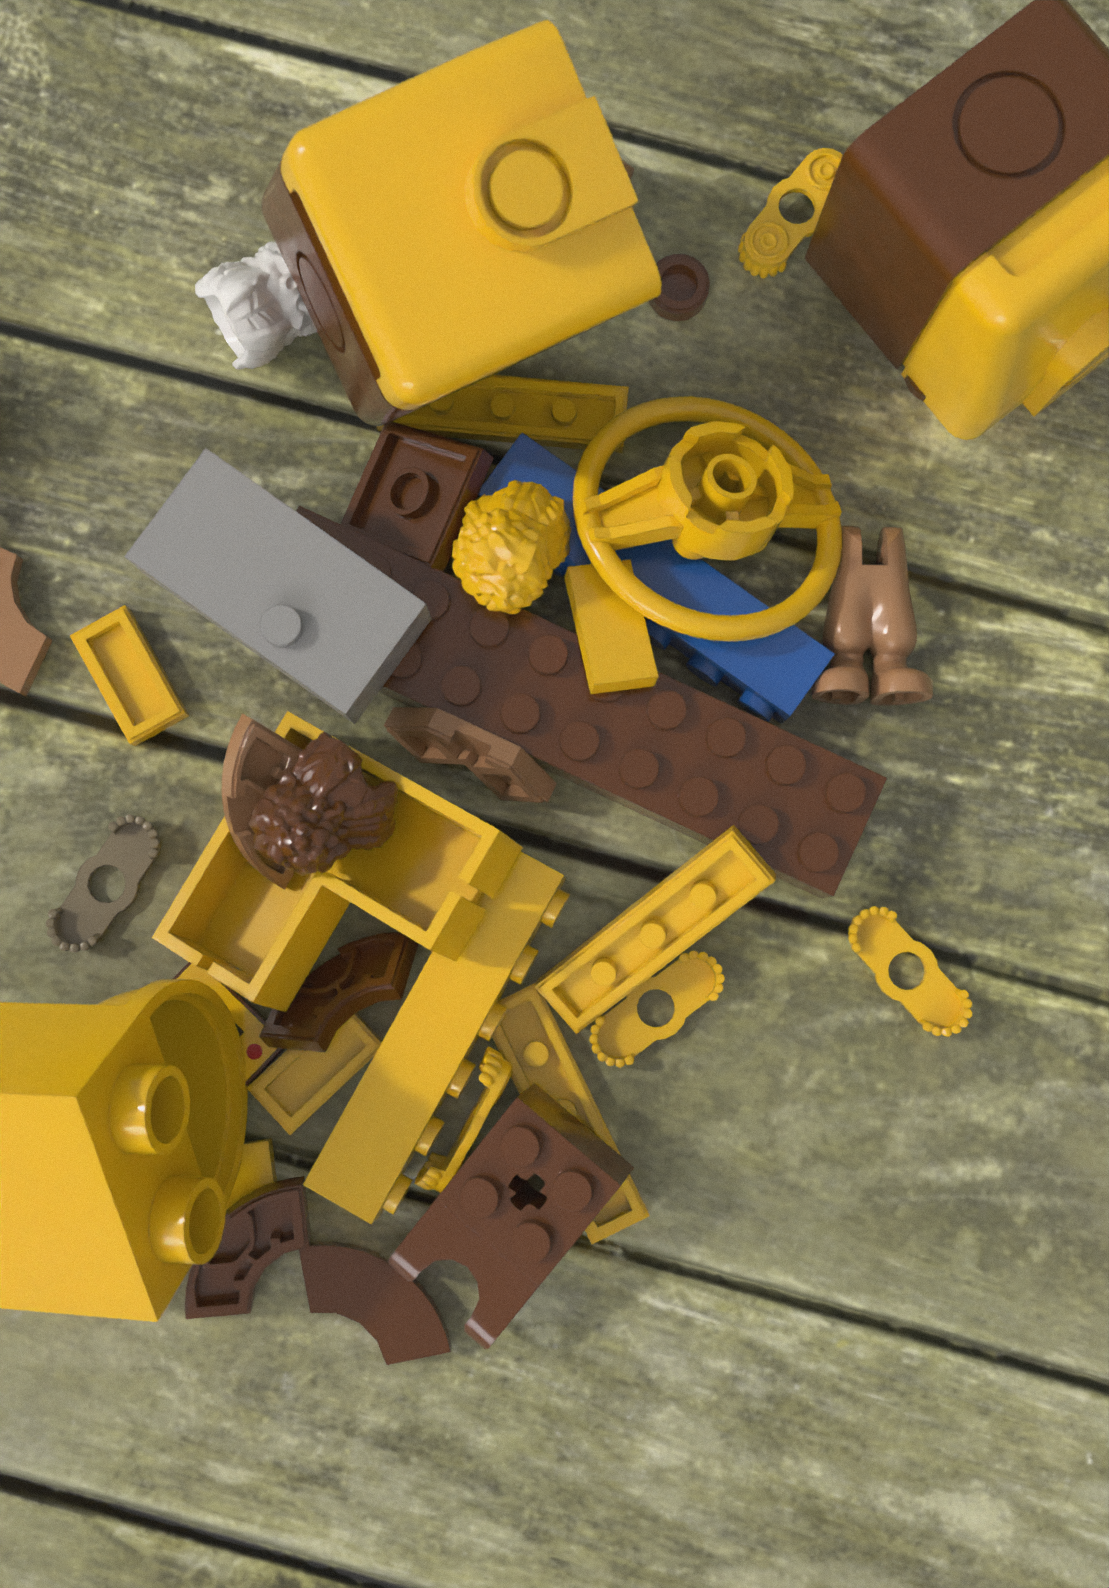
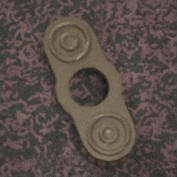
[45,814,161,953]

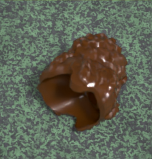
[248,731,399,876]

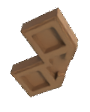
[384,707,557,803]

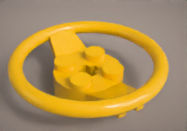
[572,396,842,642]

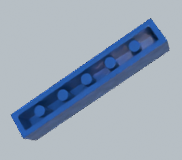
[477,433,835,724]

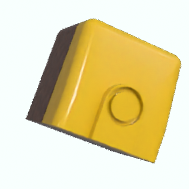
[804,0,1109,440]
[261,19,661,426]

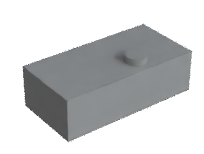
[124,448,432,724]

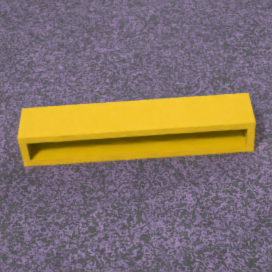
[303,852,570,1224]

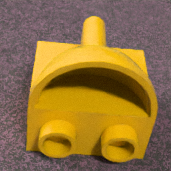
[0,979,248,1322]

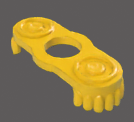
[738,148,843,279]
[848,906,972,1037]
[589,950,725,1068]
[414,1046,512,1193]

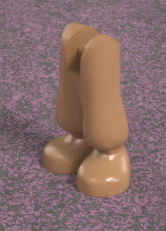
[812,526,933,706]

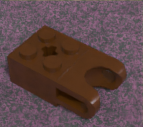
[388,1083,634,1349]

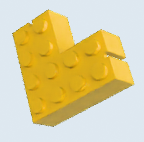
[152,711,523,1012]

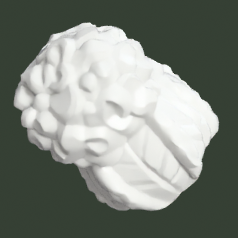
[195,241,317,370]

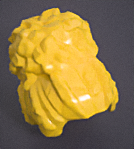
[452,480,571,614]

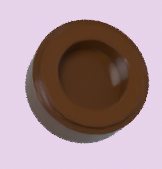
[649,254,710,321]

